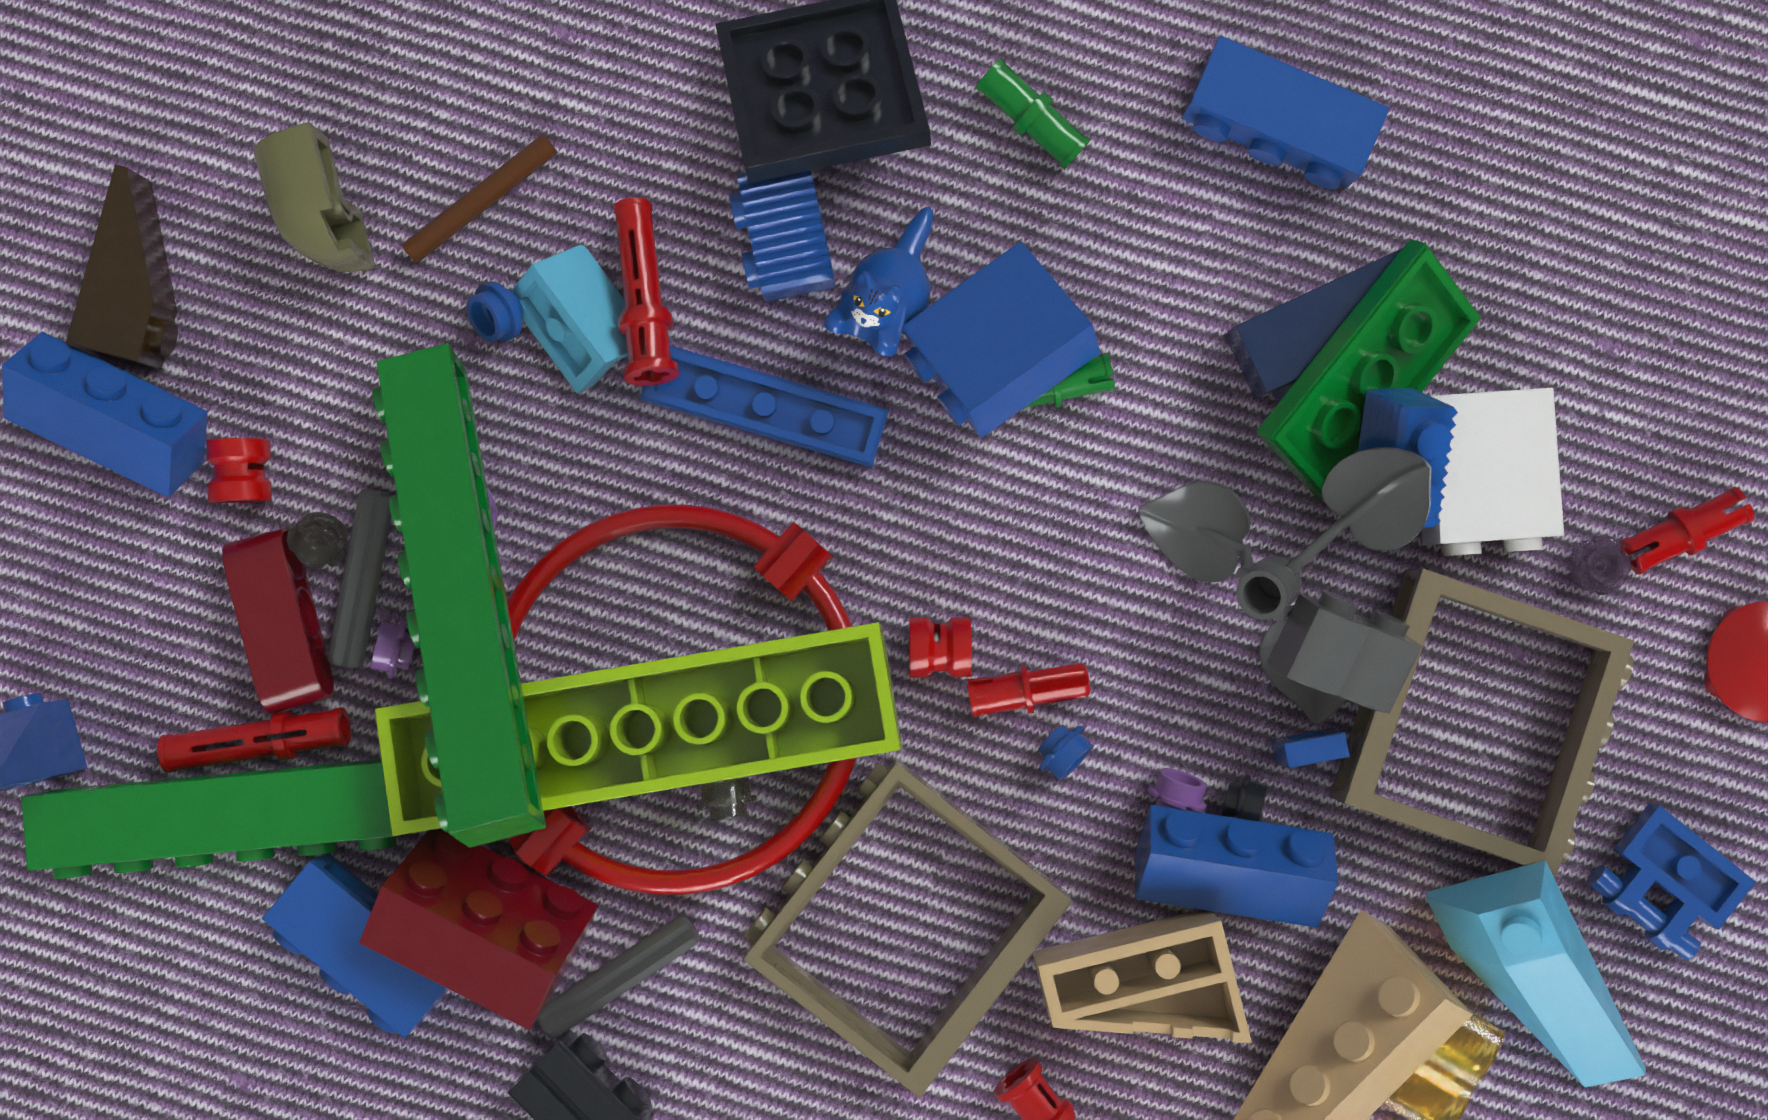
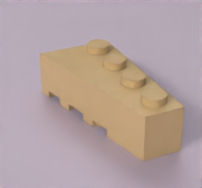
[1233,909,1473,1120]

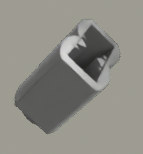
[1267,591,1423,714]

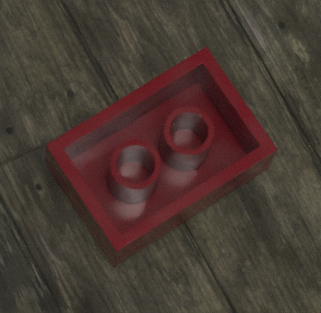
[359,828,599,1030]

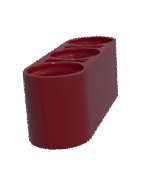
[222,527,334,714]

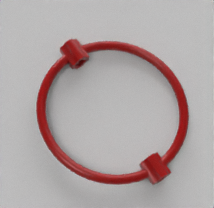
[507,505,857,895]

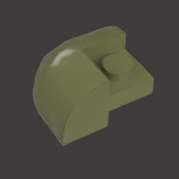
[253,122,376,272]

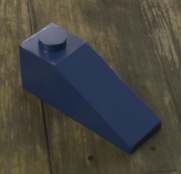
[1224,248,1403,402]

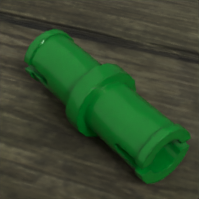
[975,58,1091,170]

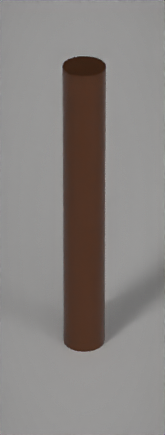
[401,134,558,264]

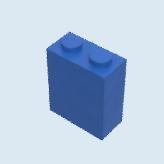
[902,241,1101,438]

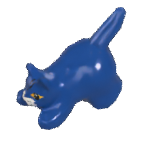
[823,207,934,357]

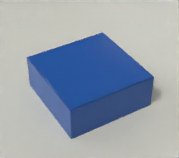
[1271,728,1350,768]

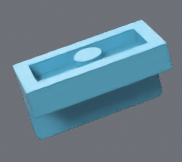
[511,245,628,394]

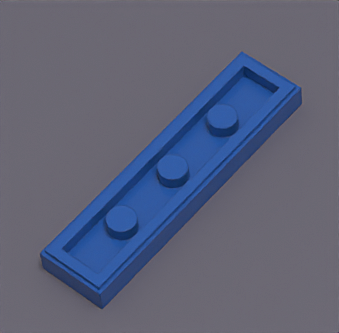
[640,345,889,469]

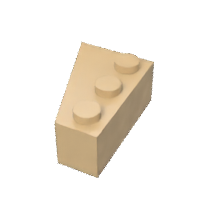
[1032,910,1252,1044]

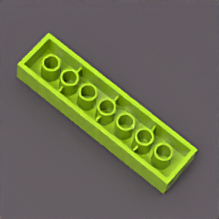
[375,622,903,836]

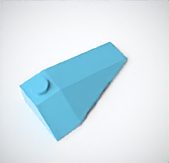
[1426,860,1646,1087]

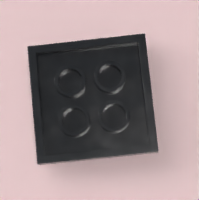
[715,0,931,184]

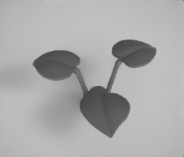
[1139,447,1431,725]

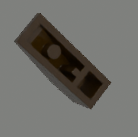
[66,164,178,369]

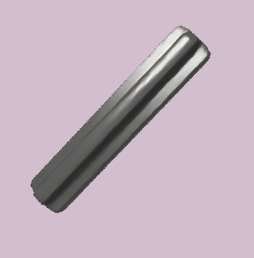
[327,489,392,668]
[537,914,700,1038]

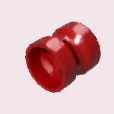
[206,438,272,503]
[909,617,972,678]

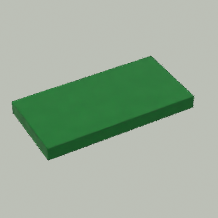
[1256,239,1481,503]

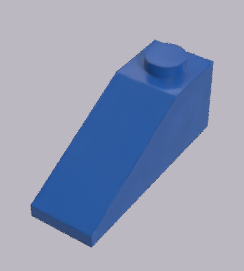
[0,692,88,792]

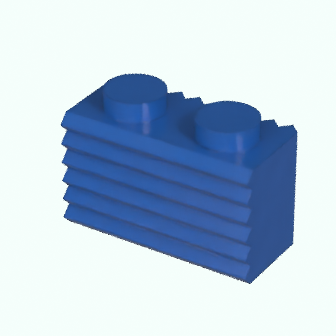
[729,171,836,302]
[1358,388,1458,528]

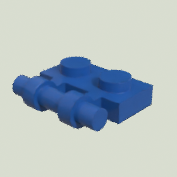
[1587,803,1756,960]

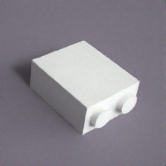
[1421,388,1564,556]

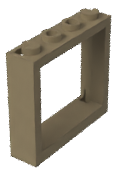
[1329,569,1634,876]
[743,758,1072,1098]

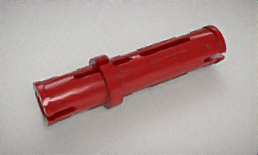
[157,707,351,773]

